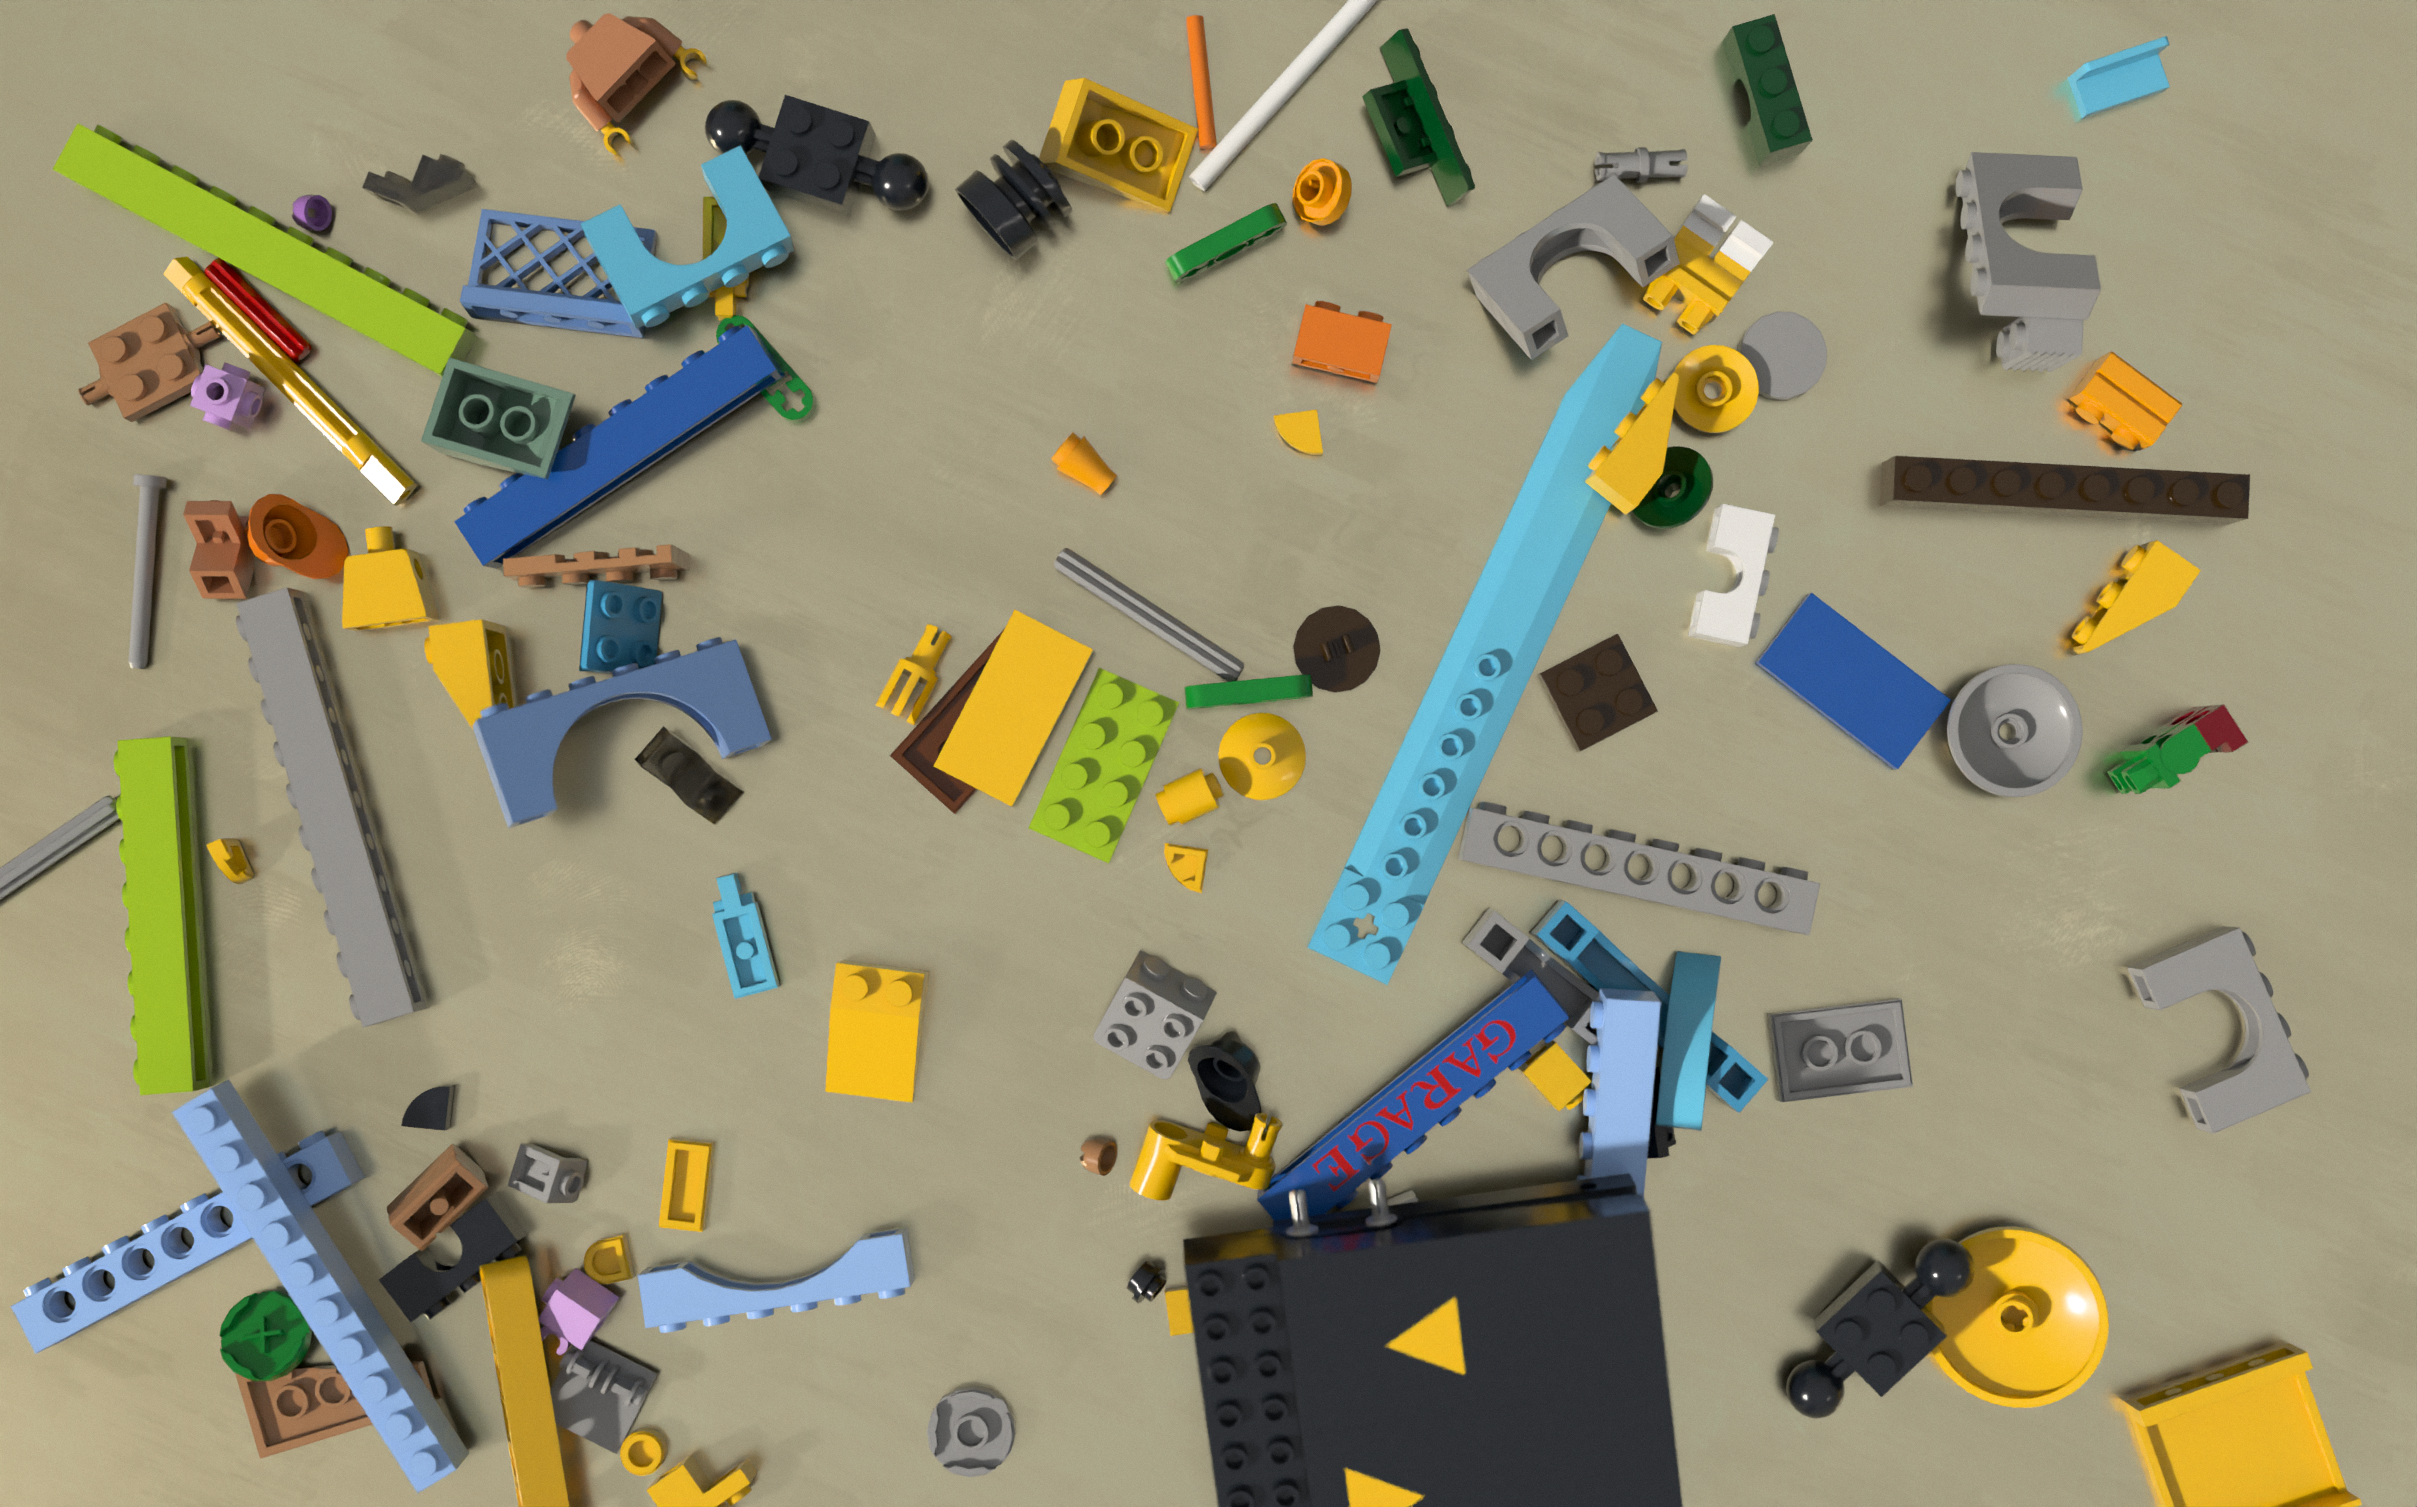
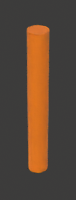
[1186,15,1217,149]

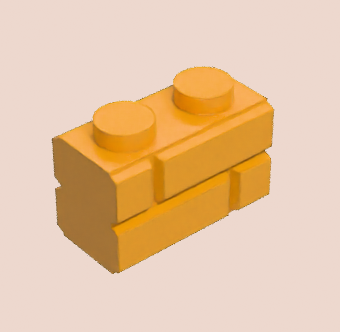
[2069,351,2182,451]

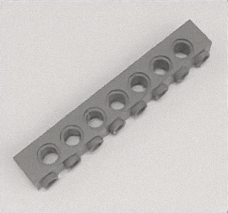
[1458,801,1820,935]

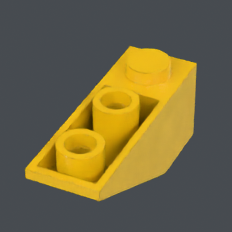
[1585,372,1679,515]
[2068,540,2201,655]

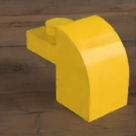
[646,1454,758,1507]

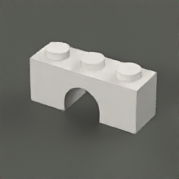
[1688,504,1779,647]

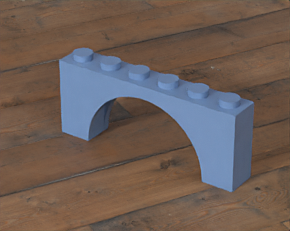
[472,637,772,829]

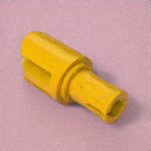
[875,624,952,725]

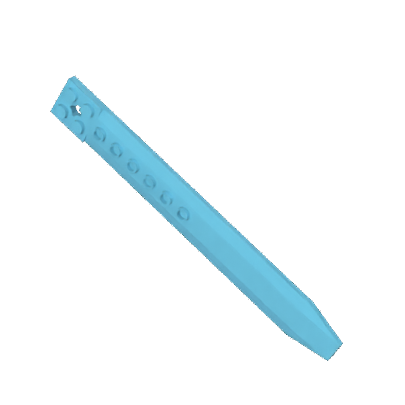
[1307,324,1662,985]

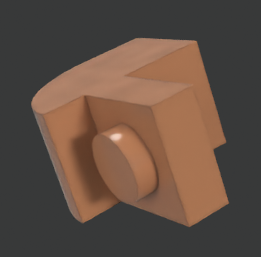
[183,500,254,599]

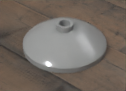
[1947,664,2083,797]

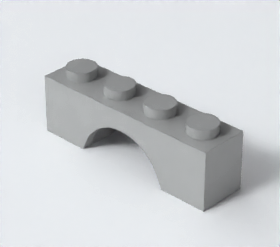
[1462,908,1600,1045]

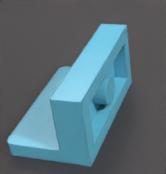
[2068,36,2170,119]

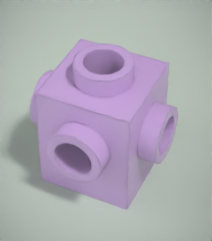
[190,362,266,430]

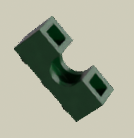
[1722,14,1812,166]

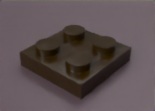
[1538,634,1658,752]

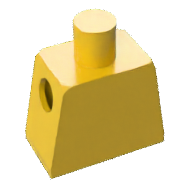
[342,526,439,632]

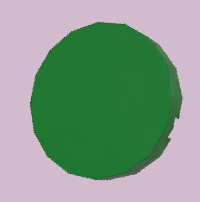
[219,1291,312,1382]

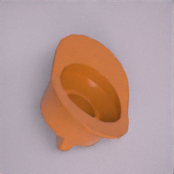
[244,494,348,579]

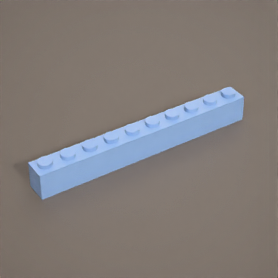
[172,1079,469,1493]

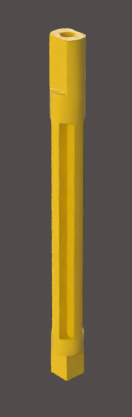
[163,256,417,506]

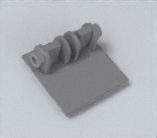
[550,1340,657,1454]

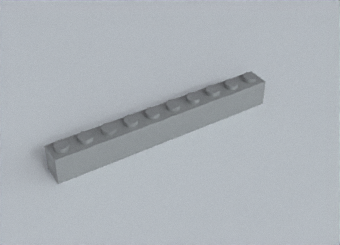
[236,588,427,1027]

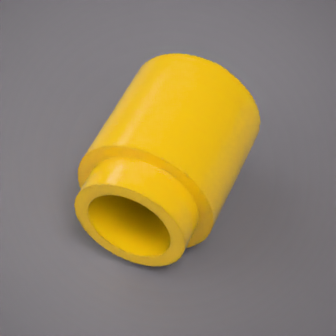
[1155,768,1224,826]

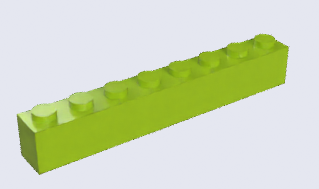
[113,736,210,1095]

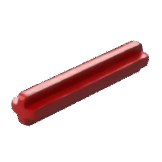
[204,258,312,362]

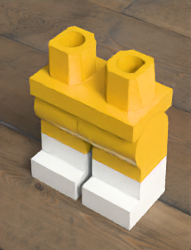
[1643,194,1774,334]

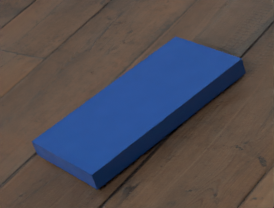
[1755,593,1951,770]

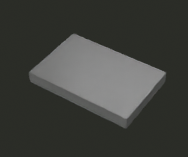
[1768,998,1913,1102]

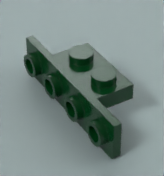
[1362,28,1475,206]

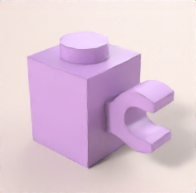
[538,1268,620,1355]

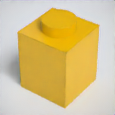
[1518,1040,1592,1112]

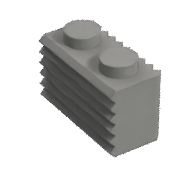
[1996,317,2083,373]

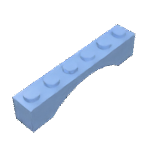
[638,1227,915,1333]

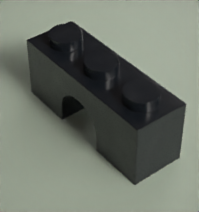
[379,1192,528,1323]

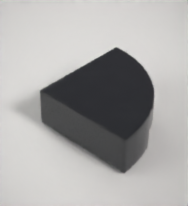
[401,1085,454,1131]

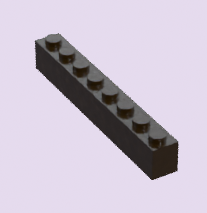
[1880,456,2250,525]

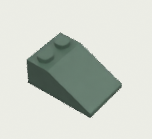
[421,357,576,479]

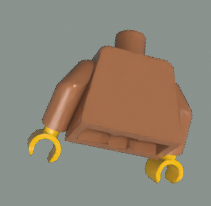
[566,13,707,156]

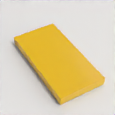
[934,609,1094,807]

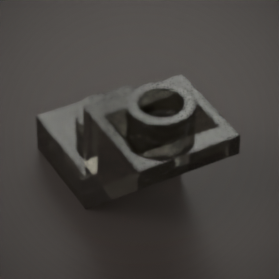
[362,154,476,214]
[635,726,743,825]

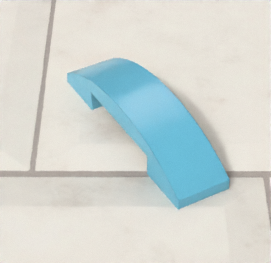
[1656,951,1721,1131]

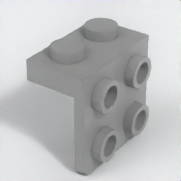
[1094,950,1217,1079]

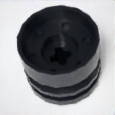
[955,139,1072,261]

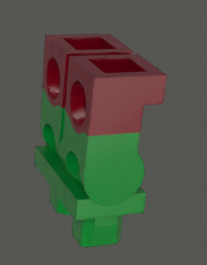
[2107,704,2248,794]

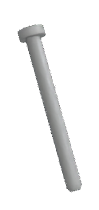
[129,474,167,669]

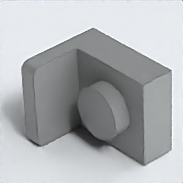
[507,1143,587,1203]

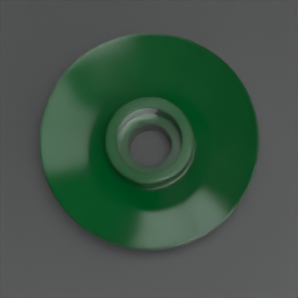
[1632,446,1713,529]

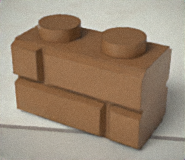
[387,1144,489,1251]

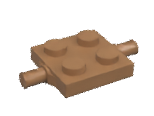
[78,302,221,422]

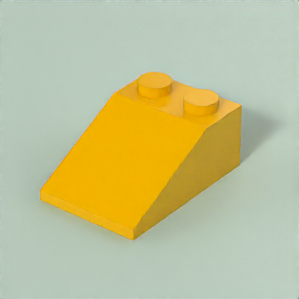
[1039,78,1198,212]
[424,619,515,731]
[825,960,930,1103]

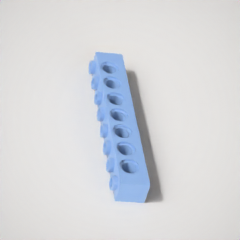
[11,1130,365,1354]

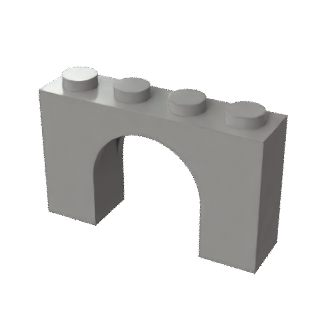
[1956,152,2101,320]
[1467,174,1680,360]
[2127,926,2311,1134]

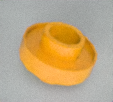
[1293,158,1352,226]

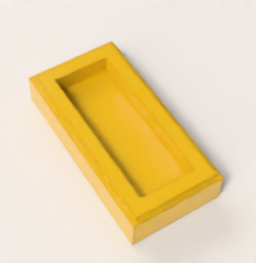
[659,1138,715,1232]

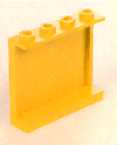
[2124,1343,2362,1507]

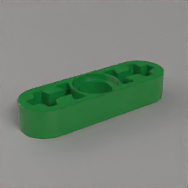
[1165,203,1287,283]
[716,315,816,423]
[1184,675,1313,709]

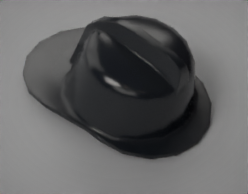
[1188,1031,1262,1132]

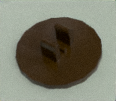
[1293,605,1381,693]

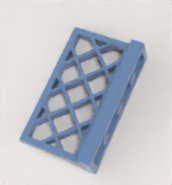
[460,209,657,338]

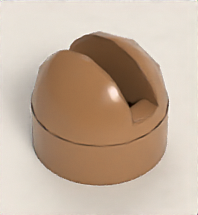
[1080,1138,1117,1176]

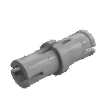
[1595,147,1688,183]

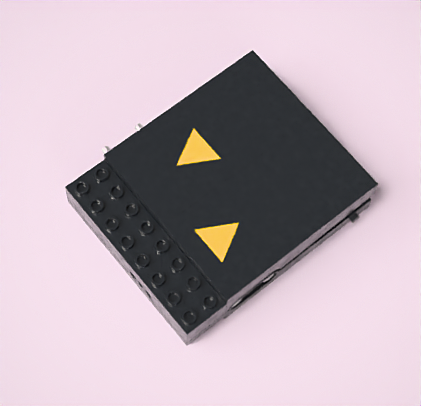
[1183,1173,1683,1507]

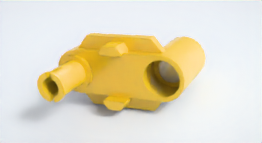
[1130,1113,1283,1201]

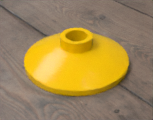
[1674,345,1759,433]
[1218,713,1306,800]

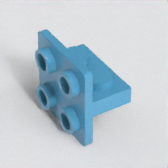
[579,580,662,674]

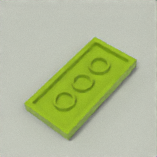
[1029,668,1180,863]

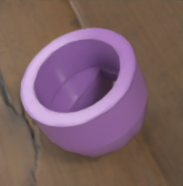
[292,195,332,231]

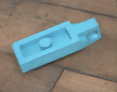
[712,873,780,999]

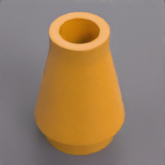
[1051,432,1117,495]

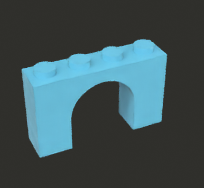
[580,145,794,329]

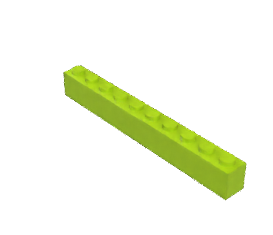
[53,123,477,376]

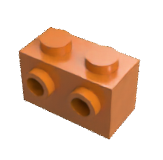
[1292,301,1392,383]

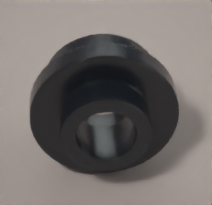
[1127,1260,1167,1303]

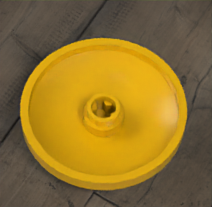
[1925,1226,2109,1408]

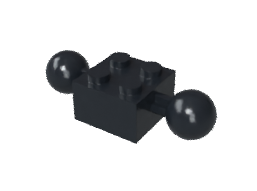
[705,95,929,217]
[1786,1239,1975,1418]

